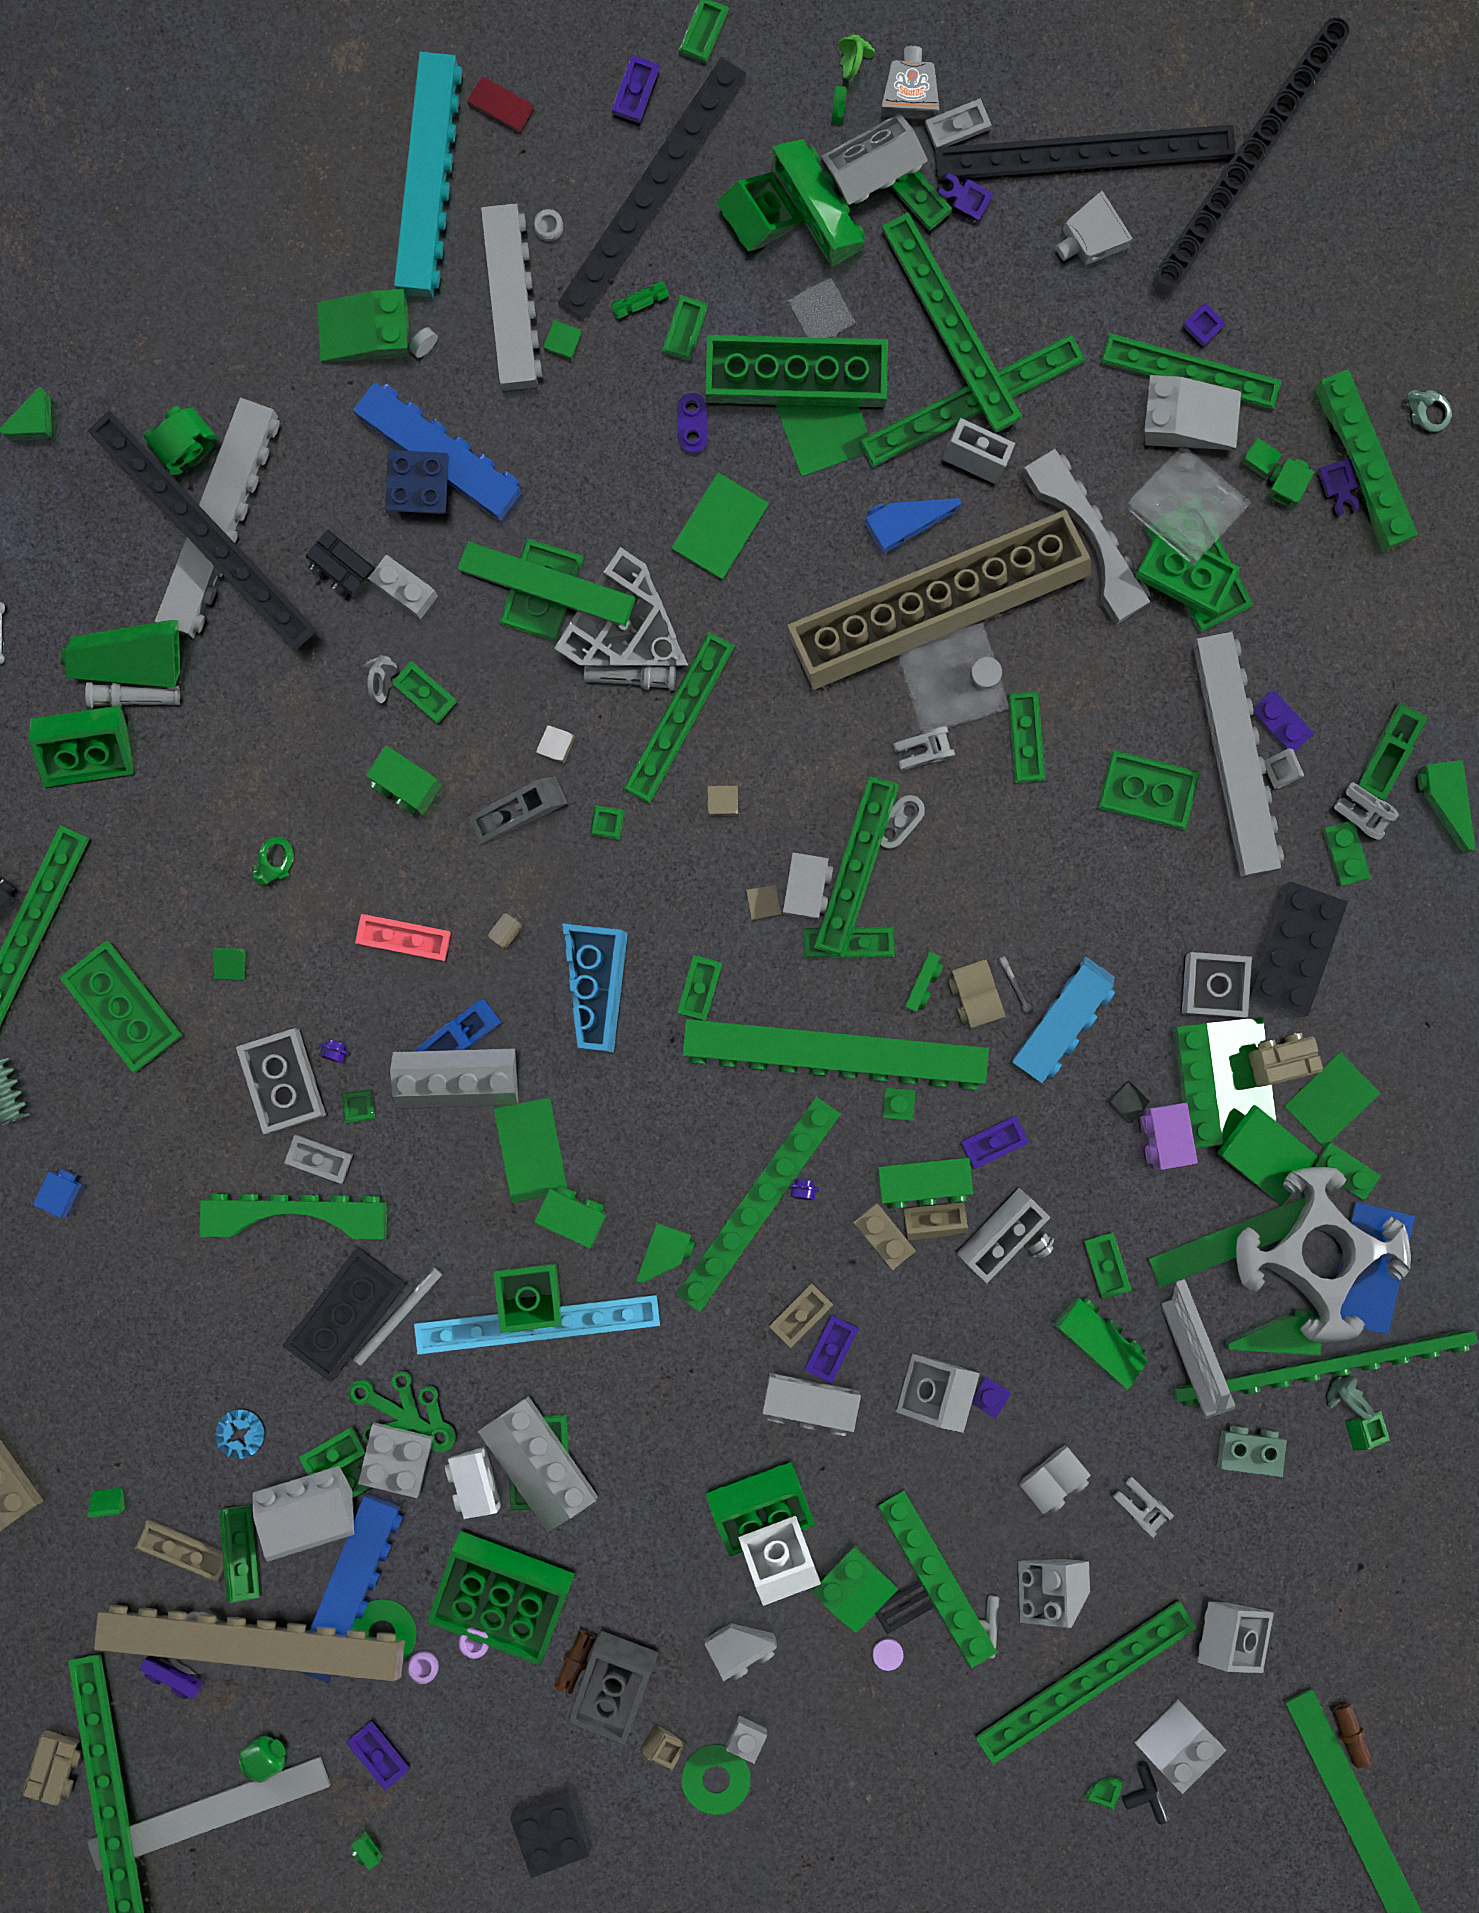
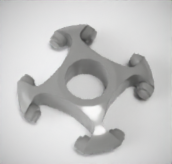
[1236,1167,1411,1343]

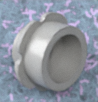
[1025,1231,1054,1259]

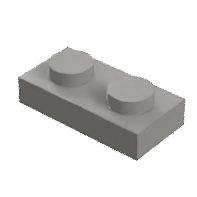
[925,98,992,150]
[284,1134,353,1184]

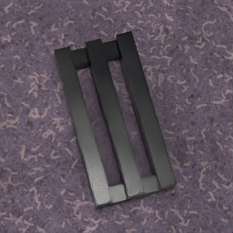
[875,1580,934,1635]

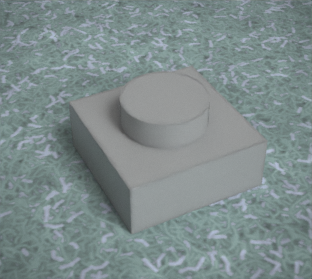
[1264,748,1304,789]

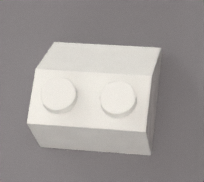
[445,1447,502,1519]

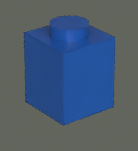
[33,1169,82,1218]

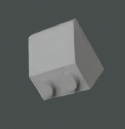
[896,1353,980,1433]
[1198,1602,1274,1673]
[1135,1699,1226,1794]

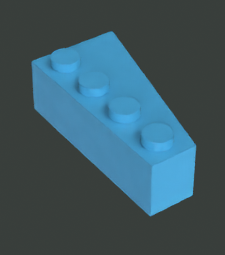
[562,924,628,1053]
[1012,956,1115,1083]

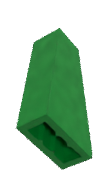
[61,620,180,688]

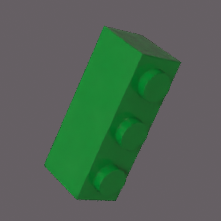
[877,1158,973,1209]

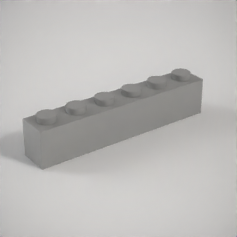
[481,203,542,391]

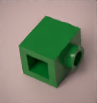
[1267,458,1315,509]

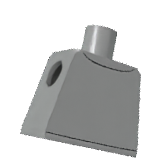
[1055,191,1133,265]

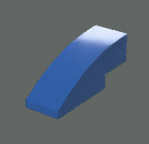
[413,999,502,1052]

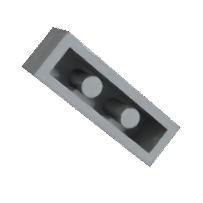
[956,1187,1051,1283]

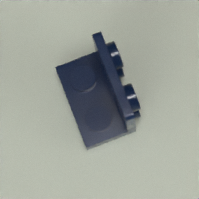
[385,450,449,517]

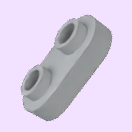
[880,795,925,849]

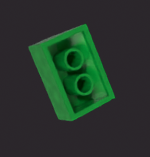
[28,705,133,788]
[1053,1297,1148,1390]
[706,1462,815,1557]

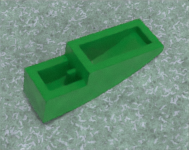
[1358,702,1427,801]

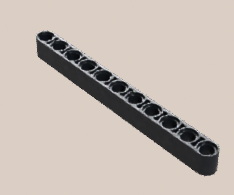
[1153,17,1350,294]

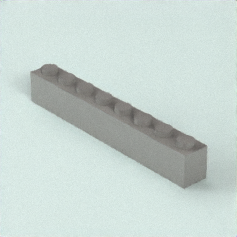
[155,397,280,639]
[1193,632,1284,877]

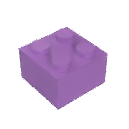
[1139,1103,1198,1170]

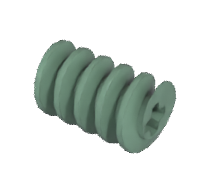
[0,1058,29,1125]

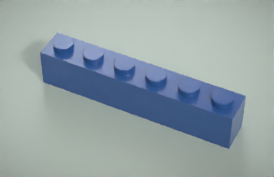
[353,382,521,522]
[299,1493,403,1683]

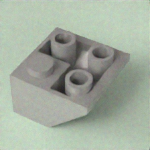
[1018,1559,1090,1628]
[705,1623,777,1681]

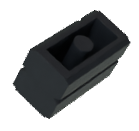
[305,529,375,599]

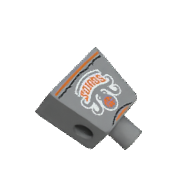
[881,46,939,119]

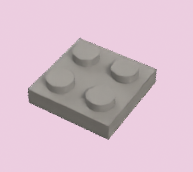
[358,1423,433,1498]

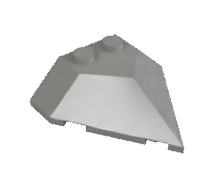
[554,547,688,666]

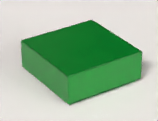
[543,320,582,360]
[590,805,625,841]
[341,1089,376,1123]

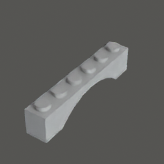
[1022,449,1150,625]

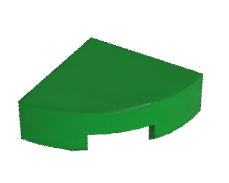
[831,86,847,126]
[1084,1777,1124,1810]

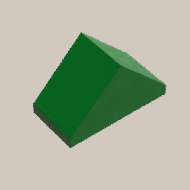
[0,387,52,441]

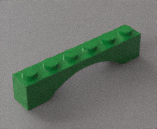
[1314,369,1418,552]
[200,1194,387,1240]

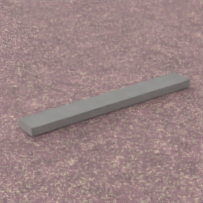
[87,1756,331,1871]

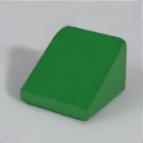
[1240,438,1282,479]
[212,948,246,980]
[1345,1411,1390,1451]
[88,1488,125,1518]

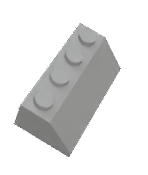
[390,1049,518,1108]
[478,1396,598,1532]

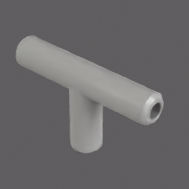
[979,1595,1000,1658]

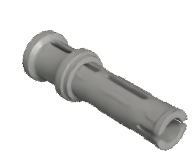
[584,665,676,691]
[85,682,180,709]

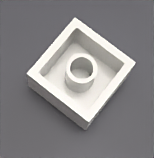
[738,1516,821,1606]

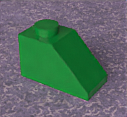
[636,1222,695,1283]

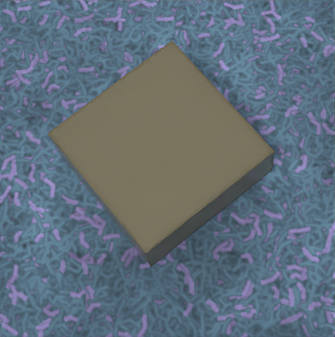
[746,885,781,920]

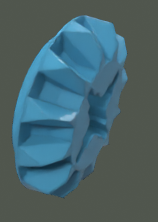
[214,1409,264,1459]

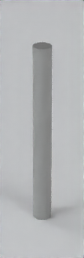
[352,1267,443,1366]

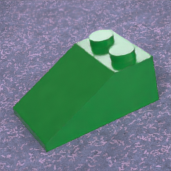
[317,289,411,363]

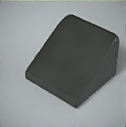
[1107,1081,1150,1123]

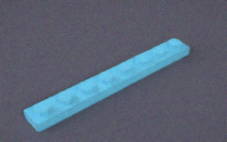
[414,1295,660,1355]

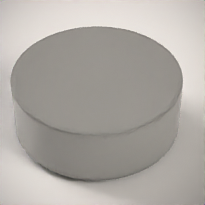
[533,209,563,242]
[409,328,438,358]
[971,657,1002,688]

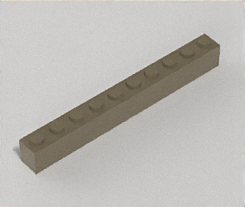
[94,1605,405,1681]

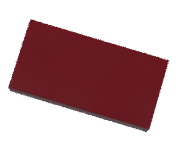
[467,76,534,133]

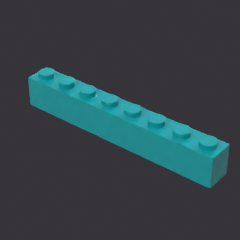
[394,52,462,298]

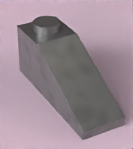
[468,776,567,844]

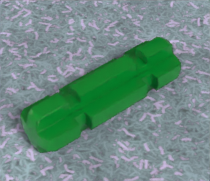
[611,281,669,319]

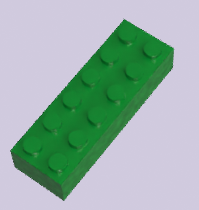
[705,335,888,407]

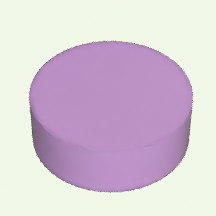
[459,1628,489,1659]
[872,1638,903,1671]
[407,1651,439,1684]

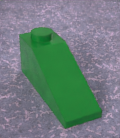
[1418,760,1476,853]
[1224,1310,1321,1355]

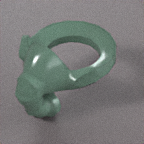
[1408,390,1452,432]
[1327,1376,1375,1420]

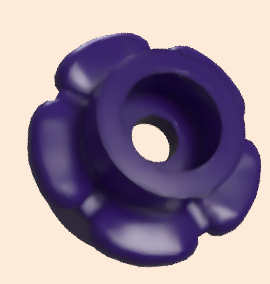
[319,1039,348,1063]
[789,1179,819,1200]

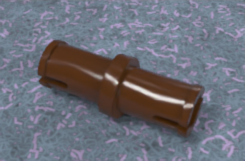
[554,1629,597,1694]
[1333,1703,1373,1768]

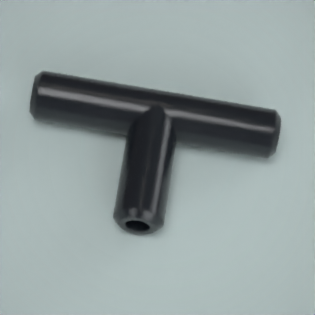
[1123,1763,1169,1825]

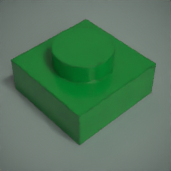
[882,1088,916,1121]
[351,1831,382,1870]

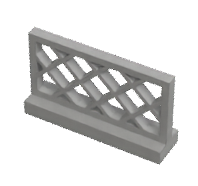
[1161,1279,1236,1419]

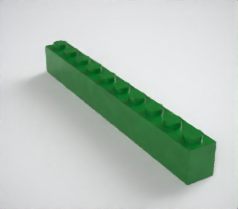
[682,1019,989,1090]

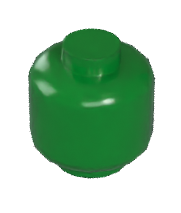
[239,1736,286,1783]

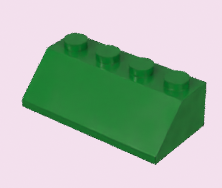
[772,139,865,267]

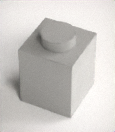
[726,1716,767,1764]

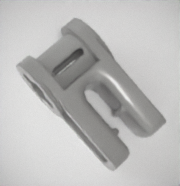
[893,726,955,771]
[1334,782,1399,840]
[1112,1477,1174,1538]

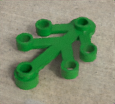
[348,1371,456,1453]

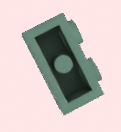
[1217,1425,1287,1477]

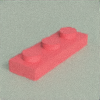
[355,914,451,962]

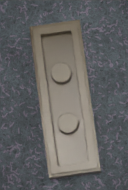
[134,1519,224,1584]

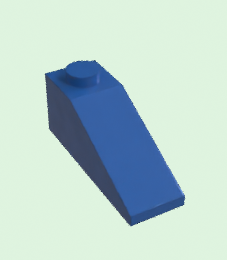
[865,498,962,554]

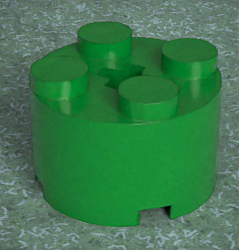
[144,406,217,475]

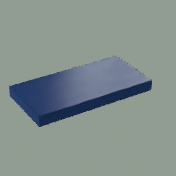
[1337,1202,1415,1335]

